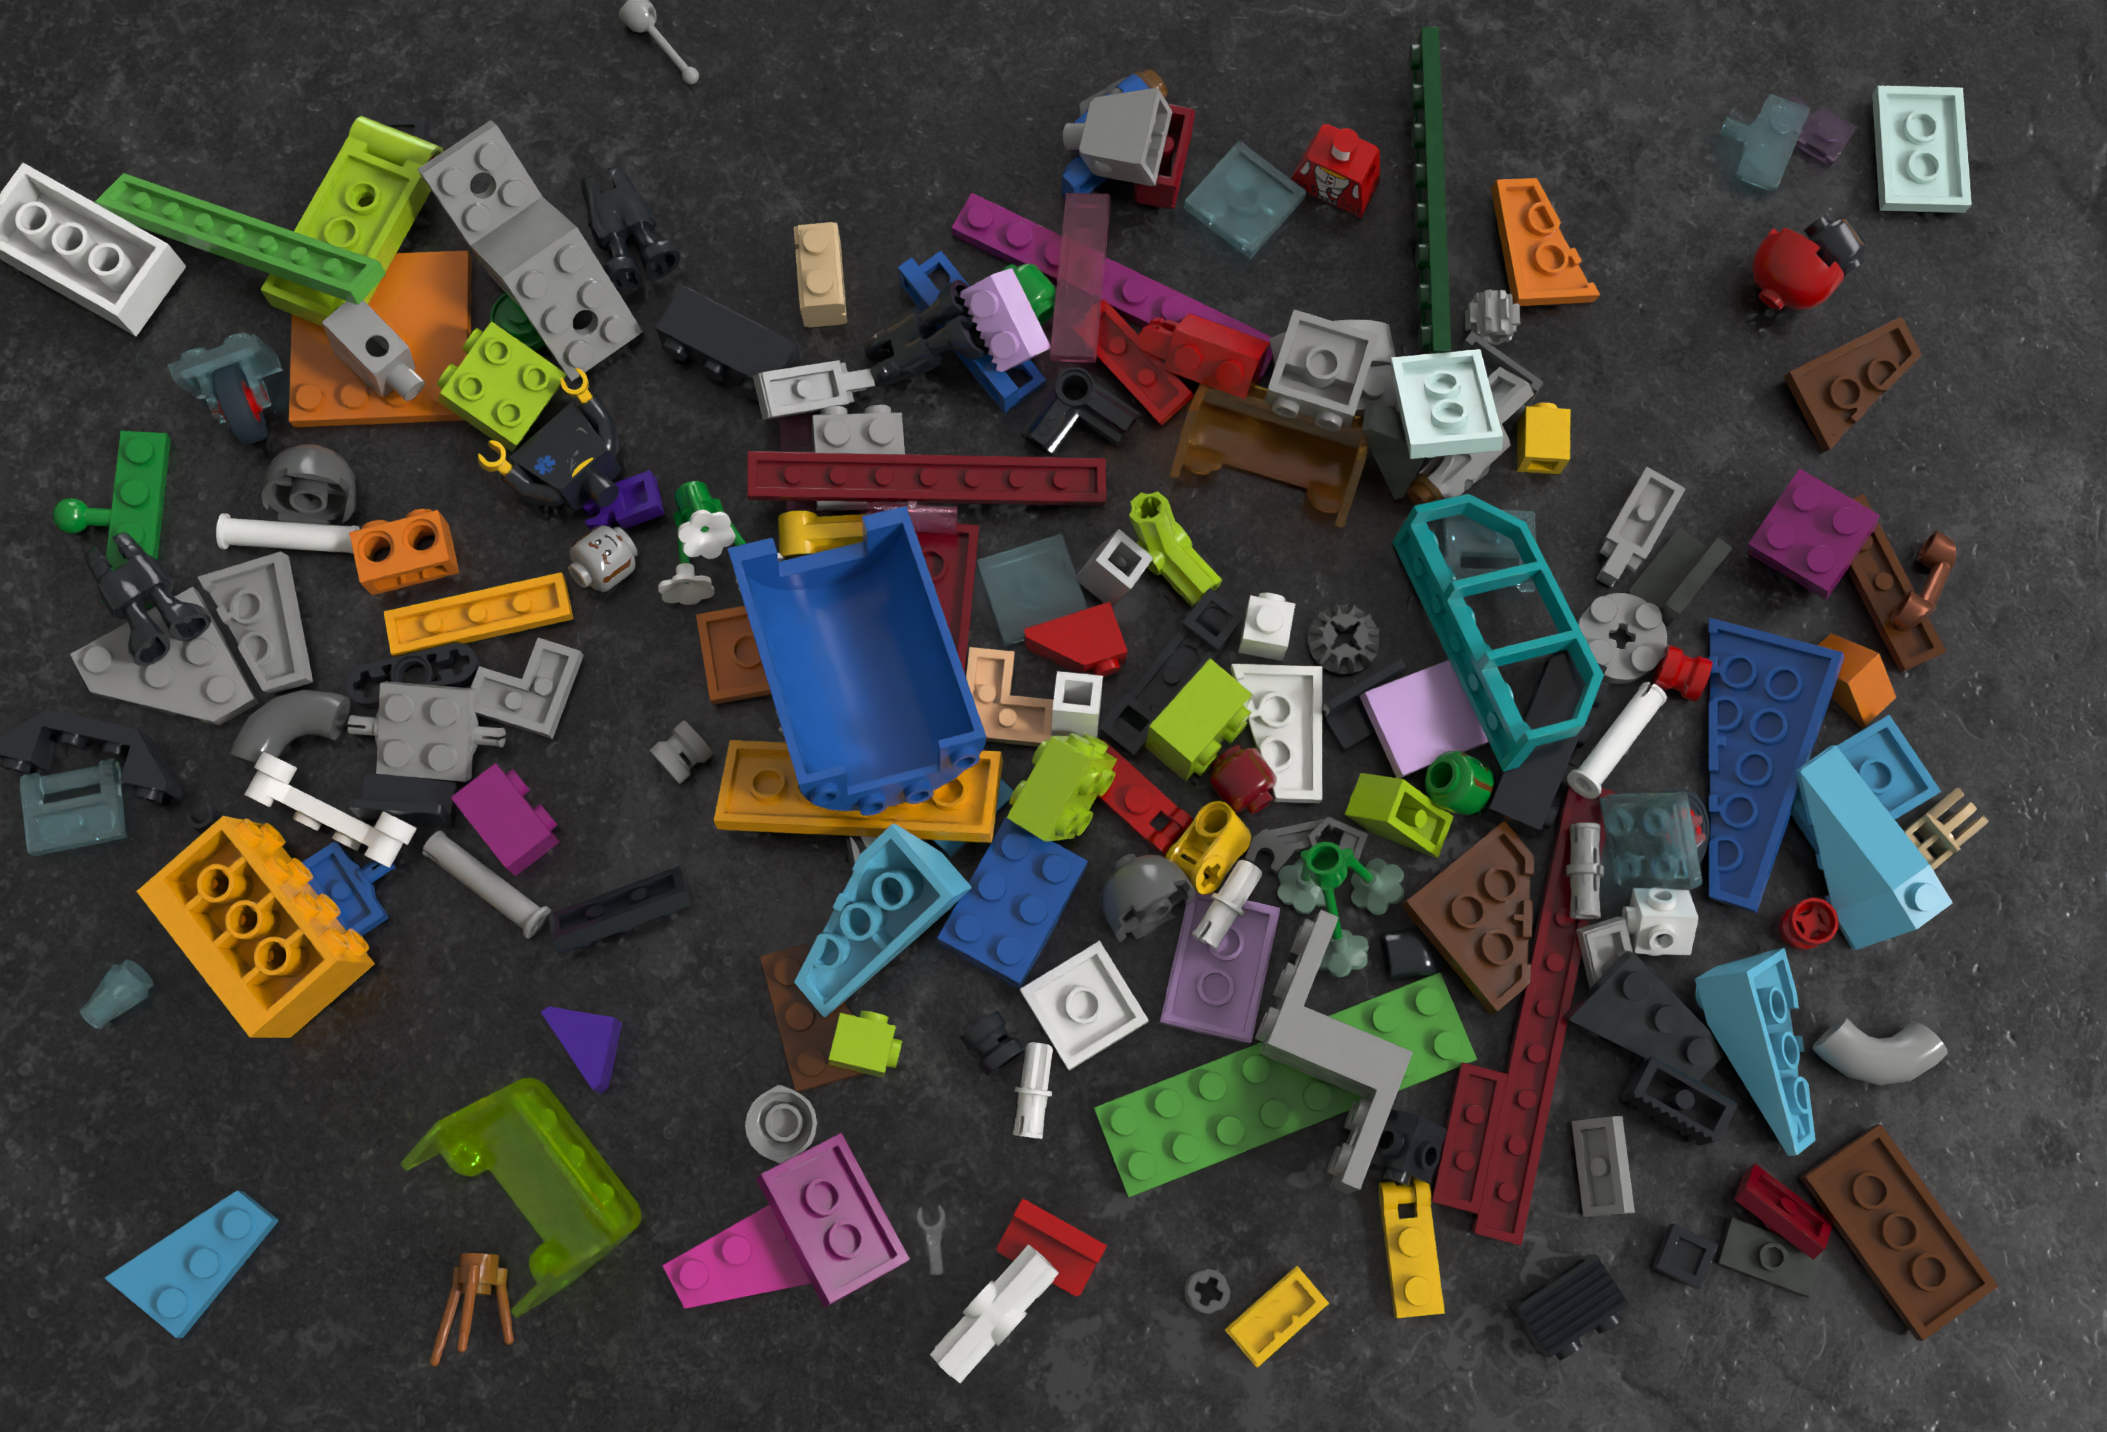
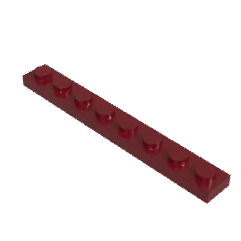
[747,451,1106,506]

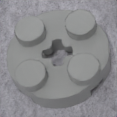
[1577,593,1667,684]

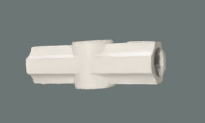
[930,1244,1059,1383]

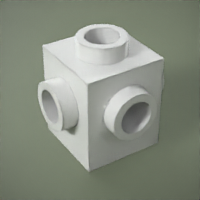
[1621,887,1699,956]

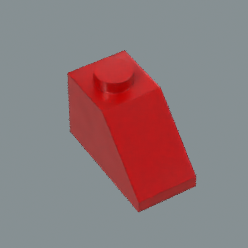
[1024,602,1128,677]

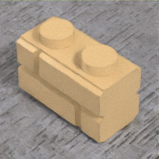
[794,222,847,327]

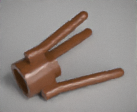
[430,1253,514,1367]

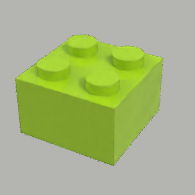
[1145,659,1253,782]

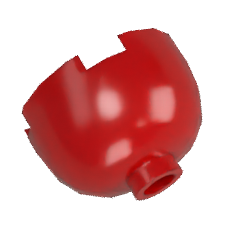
[1752,228,1844,311]

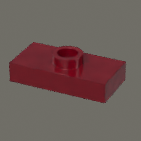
[1734,1163,1833,1260]

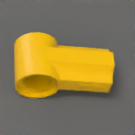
[778,511,865,561]

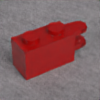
[1136,313,1271,399]

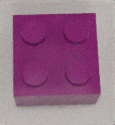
[1748,468,1880,600]

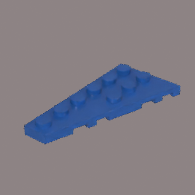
[1709,618,1845,914]

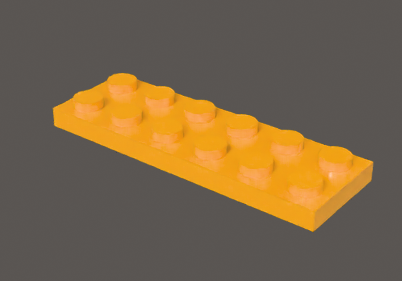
[714,740,1003,843]

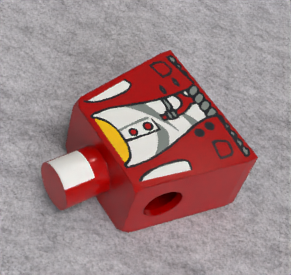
[1288,124,1380,219]

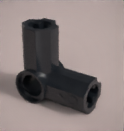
[1021,367,1140,457]

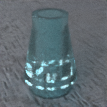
[80,960,154,1029]

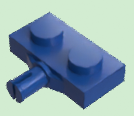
[302,840,396,936]

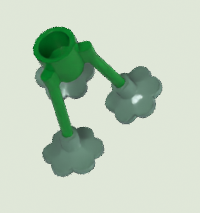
[1277,842,1404,977]

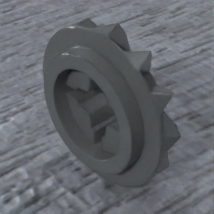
[1308,603,1380,674]

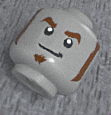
[568,525,637,592]

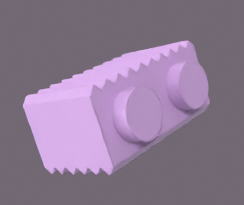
[960,268,1051,372]

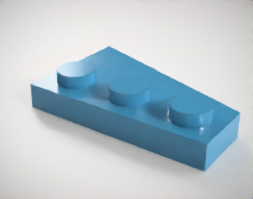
[105,1190,279,1338]

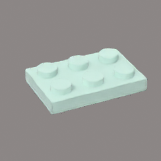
[1872,86,1971,213]
[1391,349,1503,459]

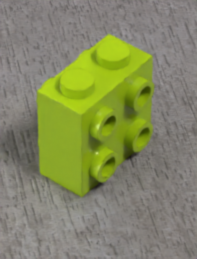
[436,321,567,453]
[1006,733,1117,842]

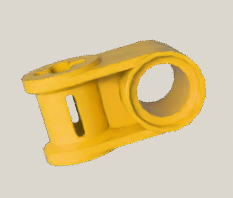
[1166,801,1251,895]

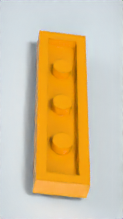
[384,572,573,657]

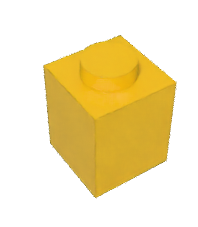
[1517,403,1571,474]

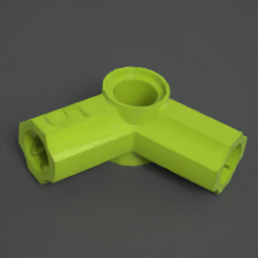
[1129,491,1222,608]

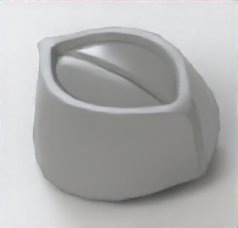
[745,1085,817,1165]

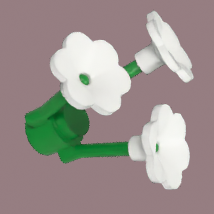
[658,481,784,605]

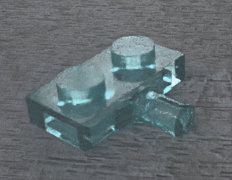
[1719,94,1811,192]

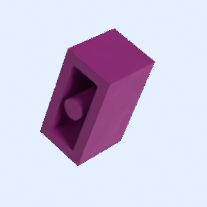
[451,763,559,876]

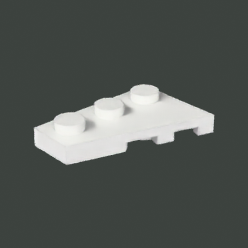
[1230,664,1322,803]

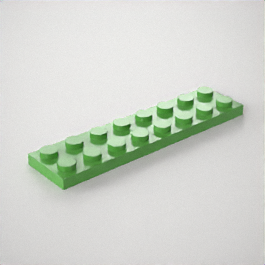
[1094,973,1477,1198]

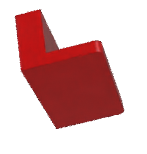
[997,1198,1107,1296]

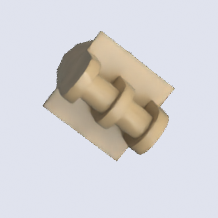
[1904,788,1989,870]

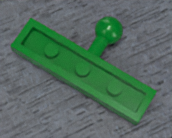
[52,431,171,608]

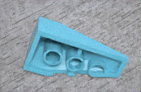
[1796,745,1953,950]
[794,823,972,1018]

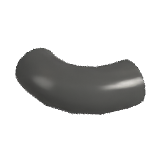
[229,690,350,765]

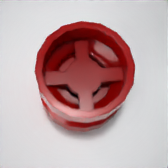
[1651,644,1713,702]
[1778,898,1839,951]

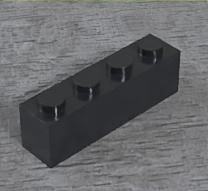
[1481,650,1608,839]

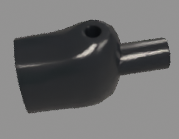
[1380,925,1443,981]

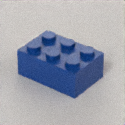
[937,818,1088,990]

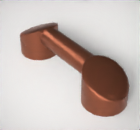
[1890,530,1956,630]

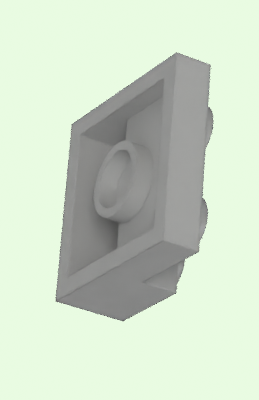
[1264,309,1380,431]
[811,405,907,511]

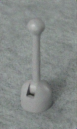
[619,0,699,84]

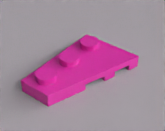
[662,1205,811,1309]

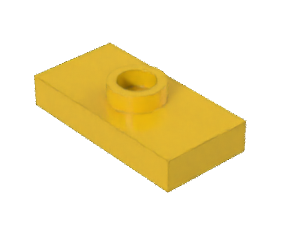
[1224,1266,1329,1368]

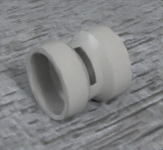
[649,720,714,784]

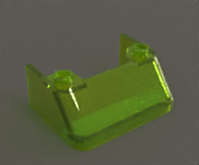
[400,1078,641,1318]

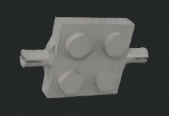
[348,681,506,782]

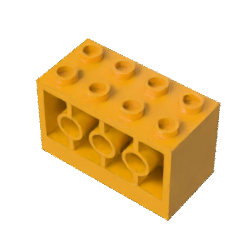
[136,816,375,1038]

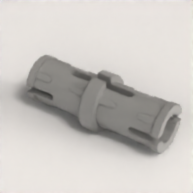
[1566,823,1604,920]

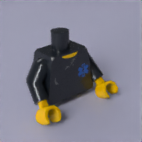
[478,368,621,510]

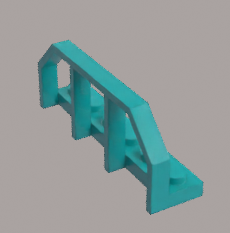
[1392,494,1604,772]

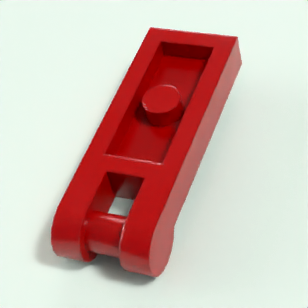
[1096,739,1194,857]

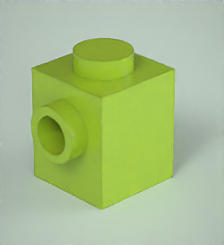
[829,1011,903,1078]

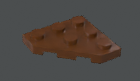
[1401,821,1534,1015]

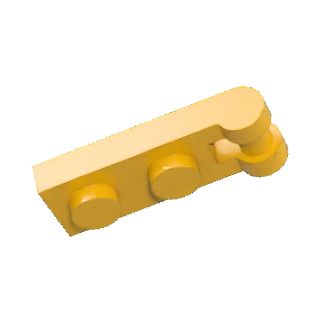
[1379,1179,1445,1318]

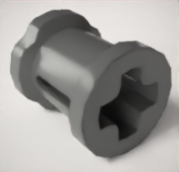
[1184,1269,1231,1314]

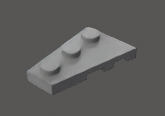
[197,552,313,695]

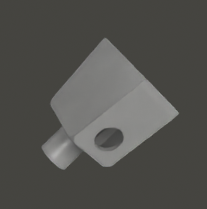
[1063,88,1172,186]
[322,300,425,401]

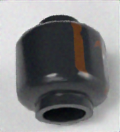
[1804,214,1866,276]

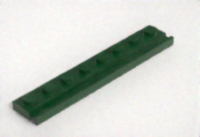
[1408,27,1451,355]

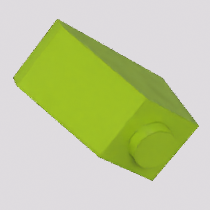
[1345,773,1454,858]

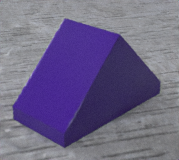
[541,1007,622,1094]

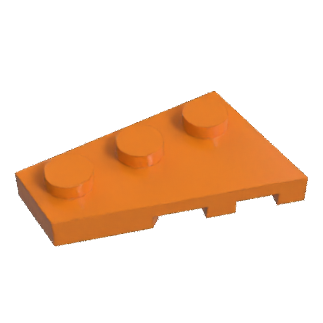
[1491,178,1600,306]

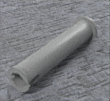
[422,831,551,939]

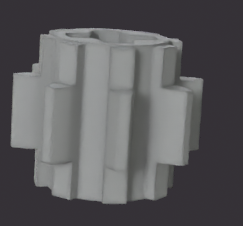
[1465,290,1520,345]

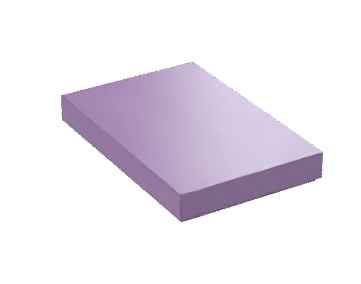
[1360,660,1489,778]
[1159,890,1280,1045]

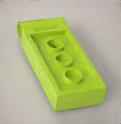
[261,116,444,326]

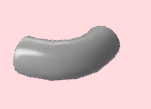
[1812,1017,1948,1086]

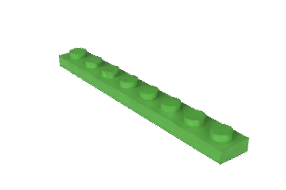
[95,173,386,305]

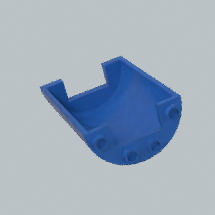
[728,506,986,816]

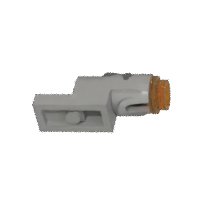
[1406,367,1534,505]

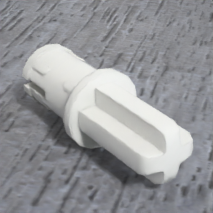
[1192,860,1262,950]
[1013,1042,1053,1139]

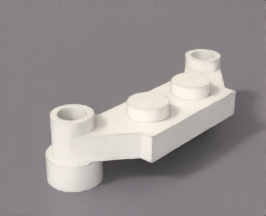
[244,751,417,868]

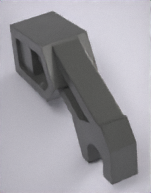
[1244,817,1368,874]

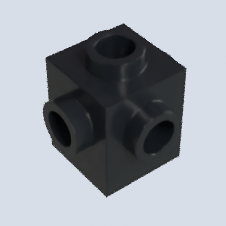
[1371,1108,1447,1186]

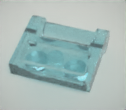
[1443,510,1536,592]
[20,758,127,856]

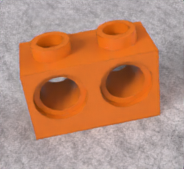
[349,509,459,595]

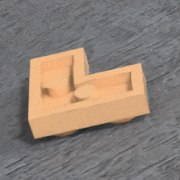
[966,647,1053,747]

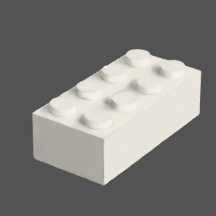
[0,163,186,336]

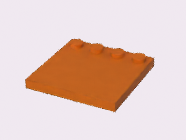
[289,250,472,427]

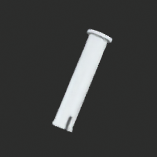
[216,513,360,554]
[1567,682,1667,799]

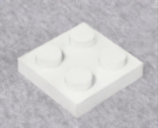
[1020,941,1149,1071]

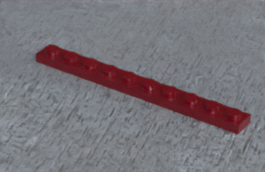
[1471,783,1615,1246]

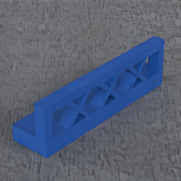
[898,251,1046,414]

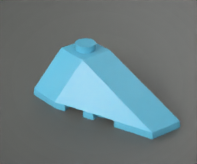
[1695,948,1816,1156]

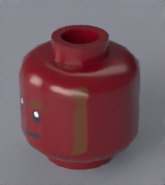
[1209,745,1277,815]

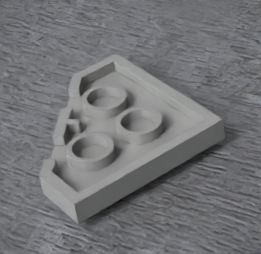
[70,587,259,726]

